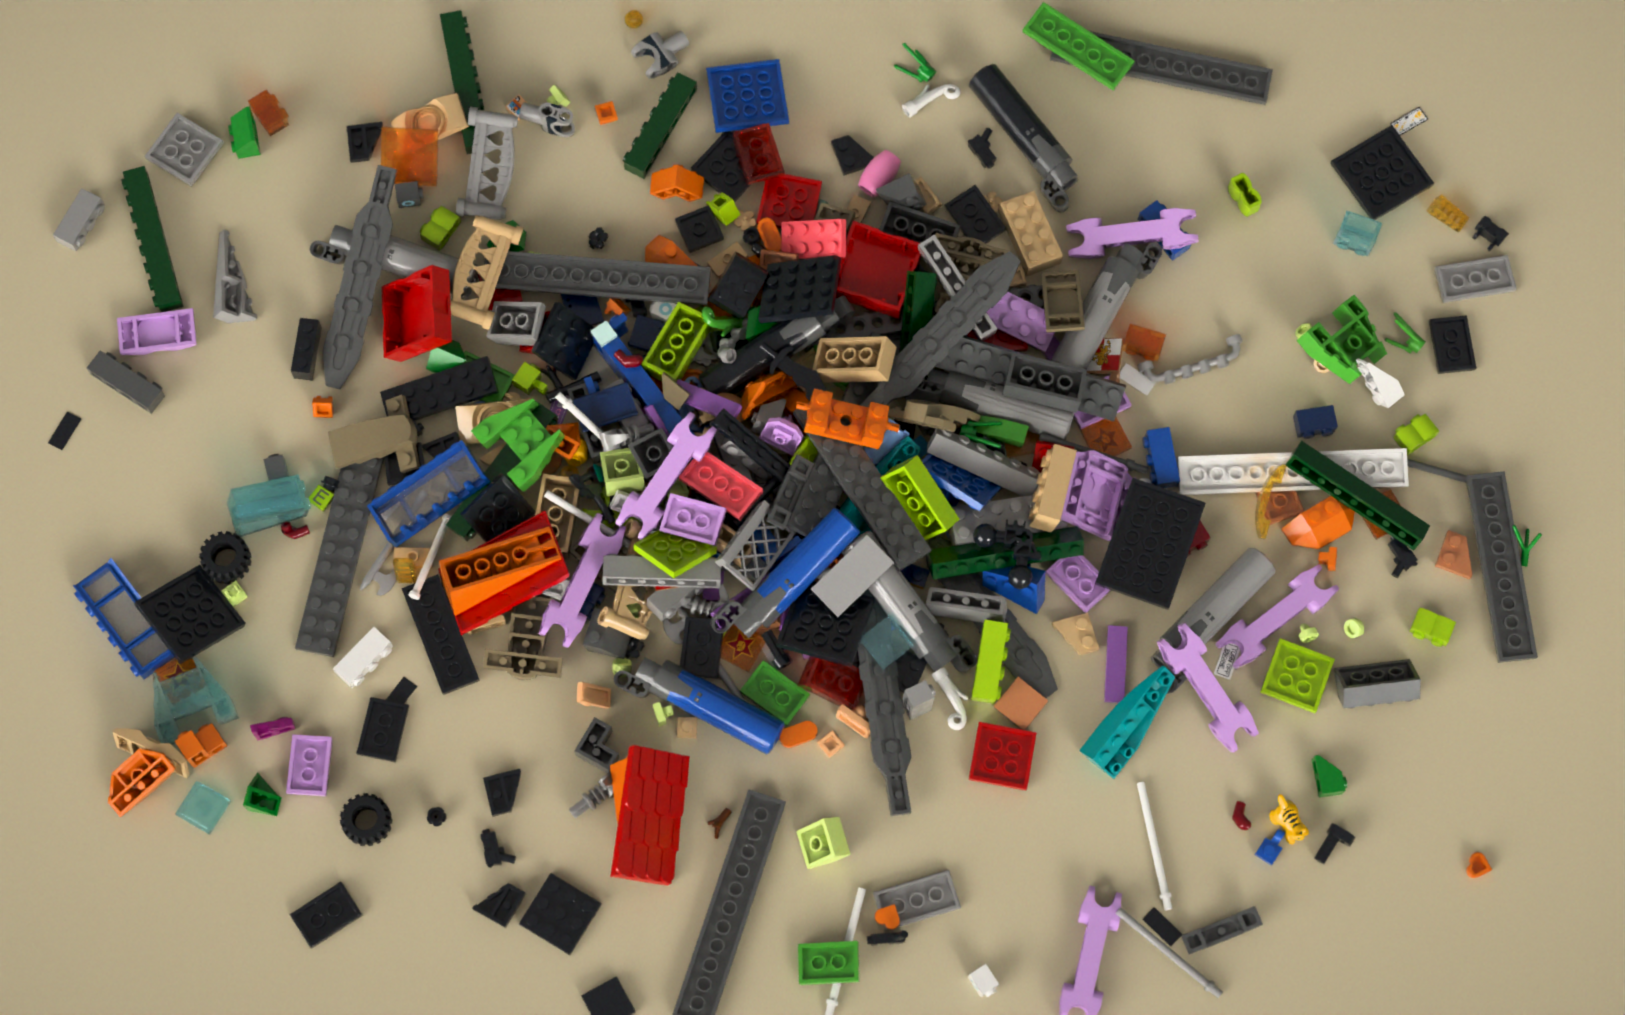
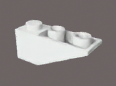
[1356,358,1405,408]

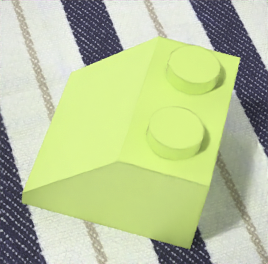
[600,448,645,496]
[796,817,851,869]

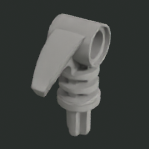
[599,423,655,452]
[681,584,729,618]
[569,772,614,818]

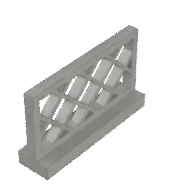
[715,500,796,591]

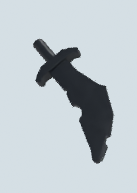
[759,342,826,402]

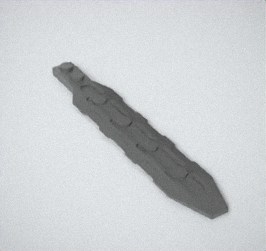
[323,165,397,389]
[860,251,1021,407]
[926,534,1058,698]
[858,589,912,816]

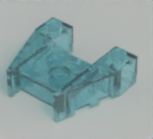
[153,657,239,745]

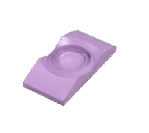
[117,308,197,355]

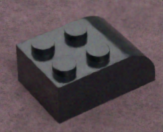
[708,252,768,320]

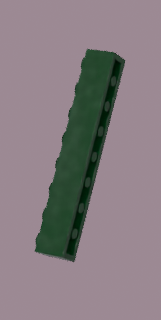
[440,10,490,154]
[121,166,184,312]
[446,402,558,542]
[1285,440,1430,550]
[928,526,1084,579]

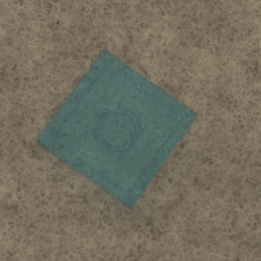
[861,615,914,670]
[175,781,231,835]

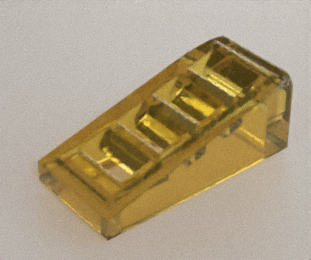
[1426,194,1469,232]
[393,558,417,583]

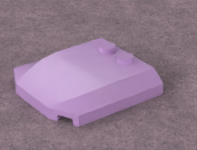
[1061,450,1136,541]

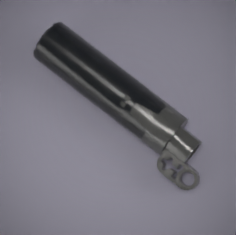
[969,64,1078,212]
[699,295,855,395]

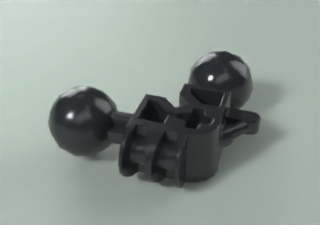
[973,519,1042,589]

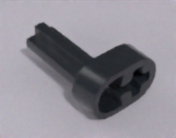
[761,630,793,670]
[1314,823,1355,864]

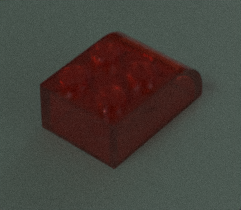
[733,123,785,185]
[797,656,864,710]

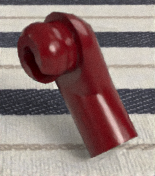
[614,349,643,368]
[281,522,310,539]
[1232,801,1251,830]

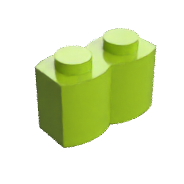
[1228,173,1262,217]
[420,206,461,251]
[1393,413,1439,455]
[1409,607,1456,647]

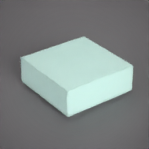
[591,321,617,347]

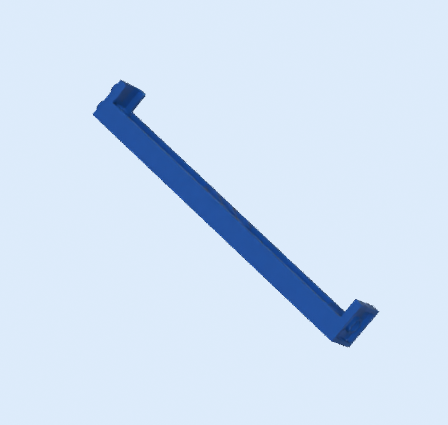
[593,313,802,572]

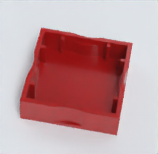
[836,220,922,319]
[381,265,452,362]

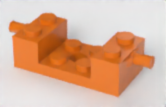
[796,388,900,449]

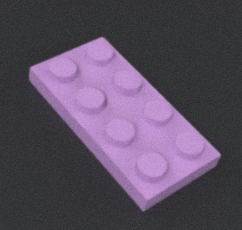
[987,292,1055,353]

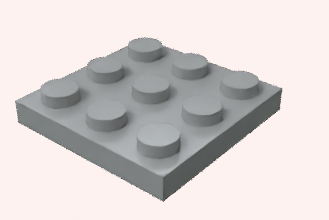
[145,113,224,187]

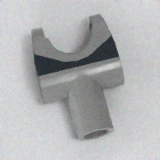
[631,31,689,79]
[519,102,575,137]

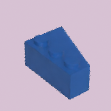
[983,566,1045,614]

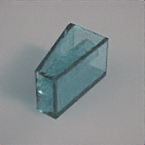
[227,474,311,537]

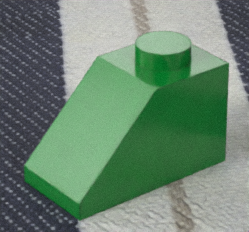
[1311,755,1347,798]

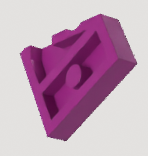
[250,717,296,741]

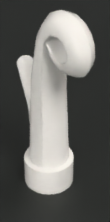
[902,84,961,118]
[931,667,969,730]

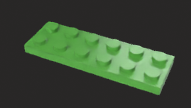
[1022,2,1135,91]

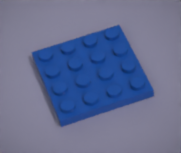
[706,59,789,133]
[921,453,1003,511]

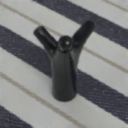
[540,365,563,388]

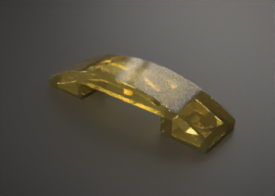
[1255,464,1286,539]

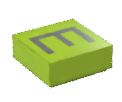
[307,485,334,512]

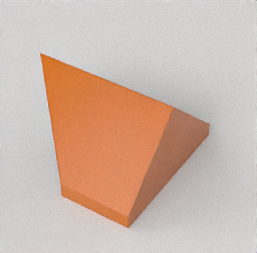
[546,422,581,460]

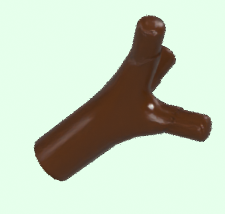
[707,808,732,839]

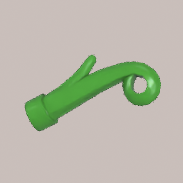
[702,306,746,337]

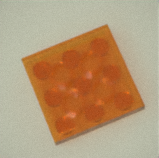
[381,126,439,186]

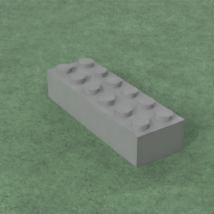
[948,495,1068,546]

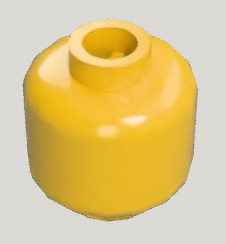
[564,437,589,466]

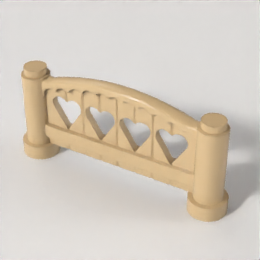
[450,215,524,330]
[598,519,655,640]

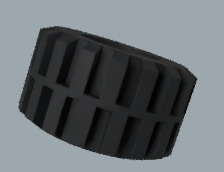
[199,531,252,584]
[340,793,392,846]

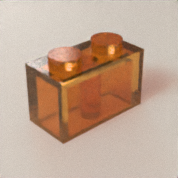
[248,89,289,136]
[1123,324,1166,361]

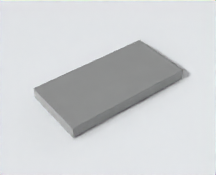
[1434,255,1517,303]
[811,535,894,617]
[873,870,961,931]

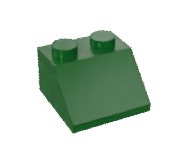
[228,106,261,159]

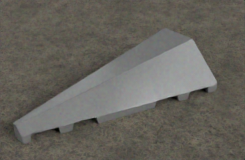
[213,230,257,323]

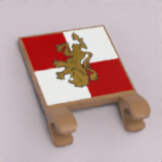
[1087,338,1124,383]

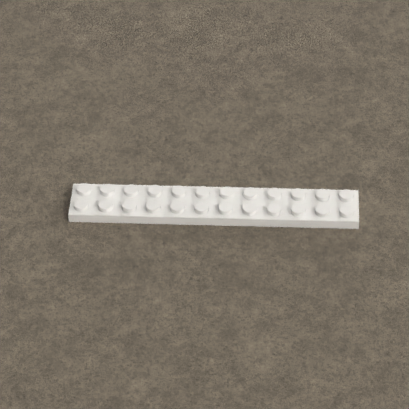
[1177,448,1409,495]

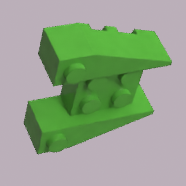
[1296,295,1387,384]
[471,399,565,492]

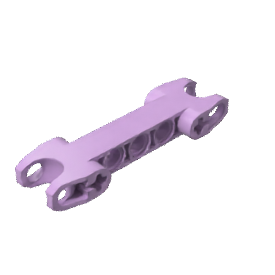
[1066,208,1199,259]
[615,412,717,540]
[538,513,626,648]
[1215,565,1339,669]
[1157,623,1259,753]
[1059,886,1122,1015]

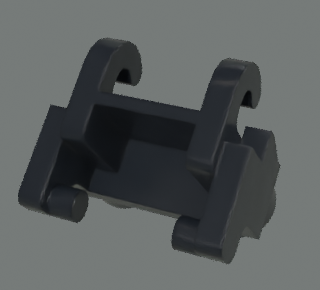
[1472,216,1509,251]

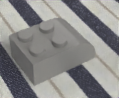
[486,301,546,346]

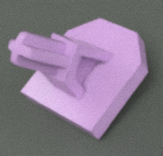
[759,414,804,456]

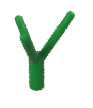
[1512,525,1542,567]

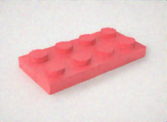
[781,219,846,259]
[678,452,764,521]

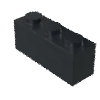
[291,318,322,381]

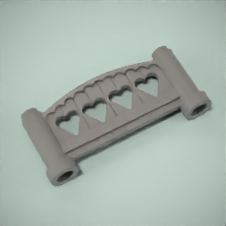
[456,107,518,220]

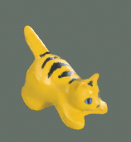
[1269,794,1309,845]

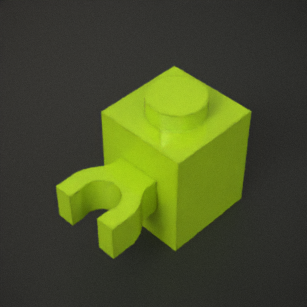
[706,192,741,226]
[512,362,548,395]

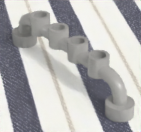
[717,318,748,363]
[1137,334,1243,384]

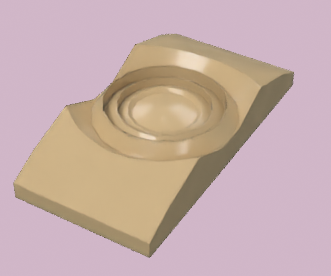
[391,93,469,155]
[456,398,532,444]
[112,728,190,778]

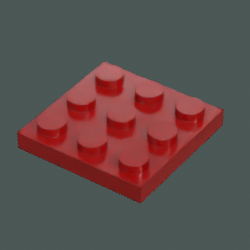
[756,171,822,229]
[968,722,1037,791]

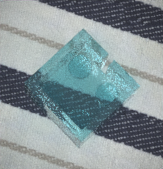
[1333,211,1382,256]

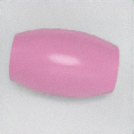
[858,150,901,198]

